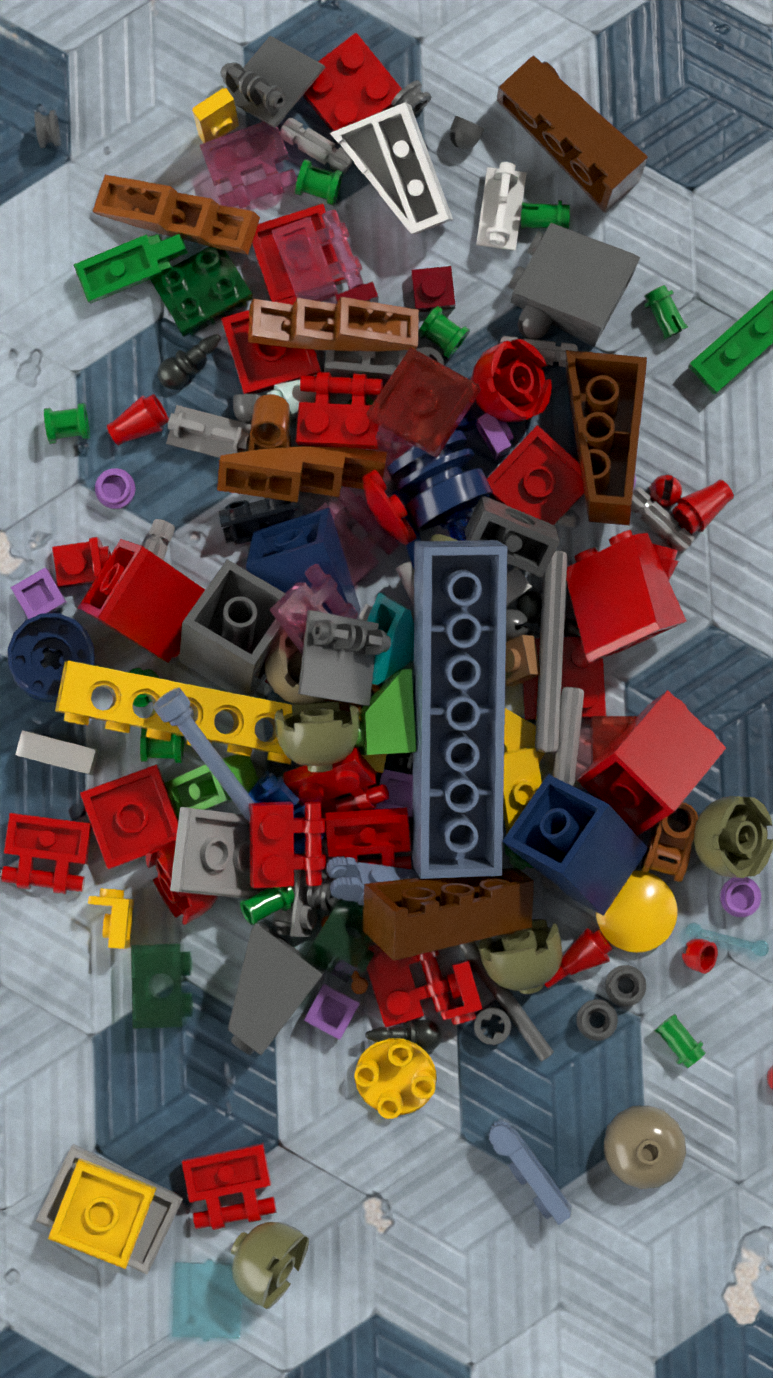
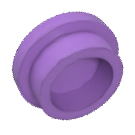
[95,468,136,509]
[720,877,761,917]

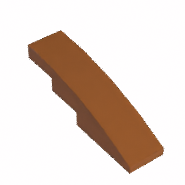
[93,174,260,255]
[248,297,419,351]
[217,446,387,502]

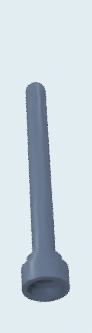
[153,688,255,823]

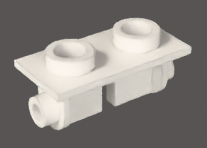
[476,162,527,251]

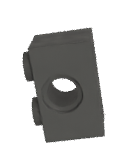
[464,495,560,577]

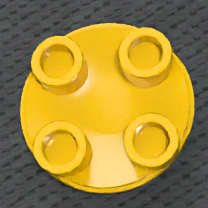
[595,871,677,953]
[354,1038,437,1119]

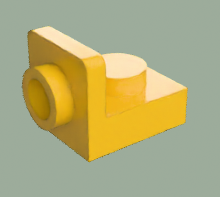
[88,888,134,949]

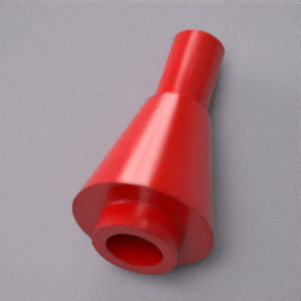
[545,928,612,988]

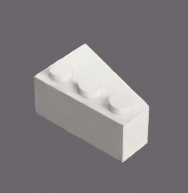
[330,102,453,234]

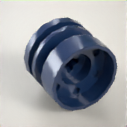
[387,430,493,532]
[8,613,94,703]

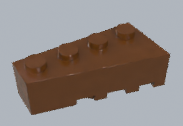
[497,55,648,213]
[566,350,647,526]
[363,867,534,961]

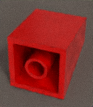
[566,530,687,662]
[78,539,205,663]
[577,690,726,836]

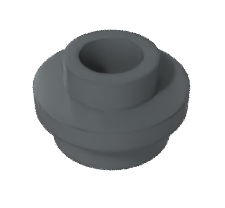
[605,965,647,1006]
[576,999,618,1041]

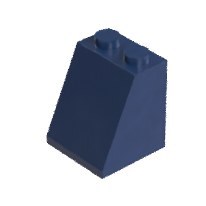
[245,508,361,626]
[502,774,649,916]

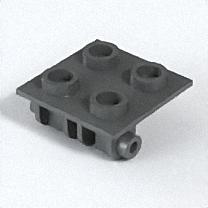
[220,36,326,128]
[298,610,391,706]

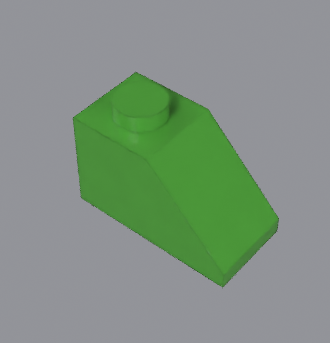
[355,669,416,755]
[165,754,258,821]

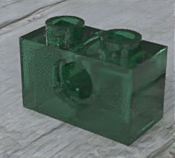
[305,898,375,983]
[131,942,193,1029]

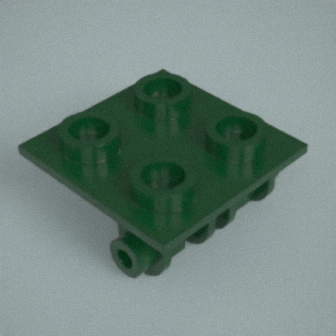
[151,246,253,337]

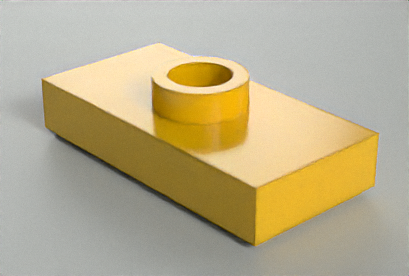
[192,88,239,147]
[503,747,542,833]

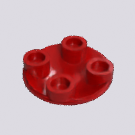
[363,469,417,545]

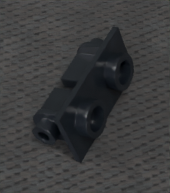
[219,498,302,546]

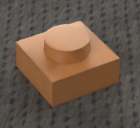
[505,635,540,687]

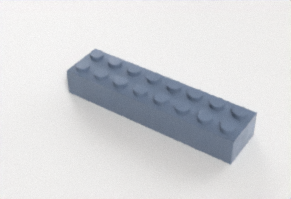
[412,540,507,879]

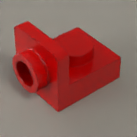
[52,537,111,588]
[440,960,483,1025]

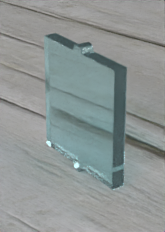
[172,1259,242,1342]

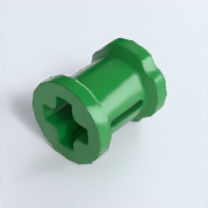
[295,159,343,206]
[418,306,470,359]
[44,403,90,444]
[140,728,184,763]

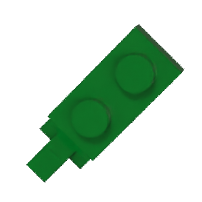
[73,234,188,304]

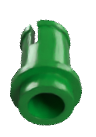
[521,200,570,229]
[644,285,688,339]
[240,886,294,925]
[654,1014,706,1068]

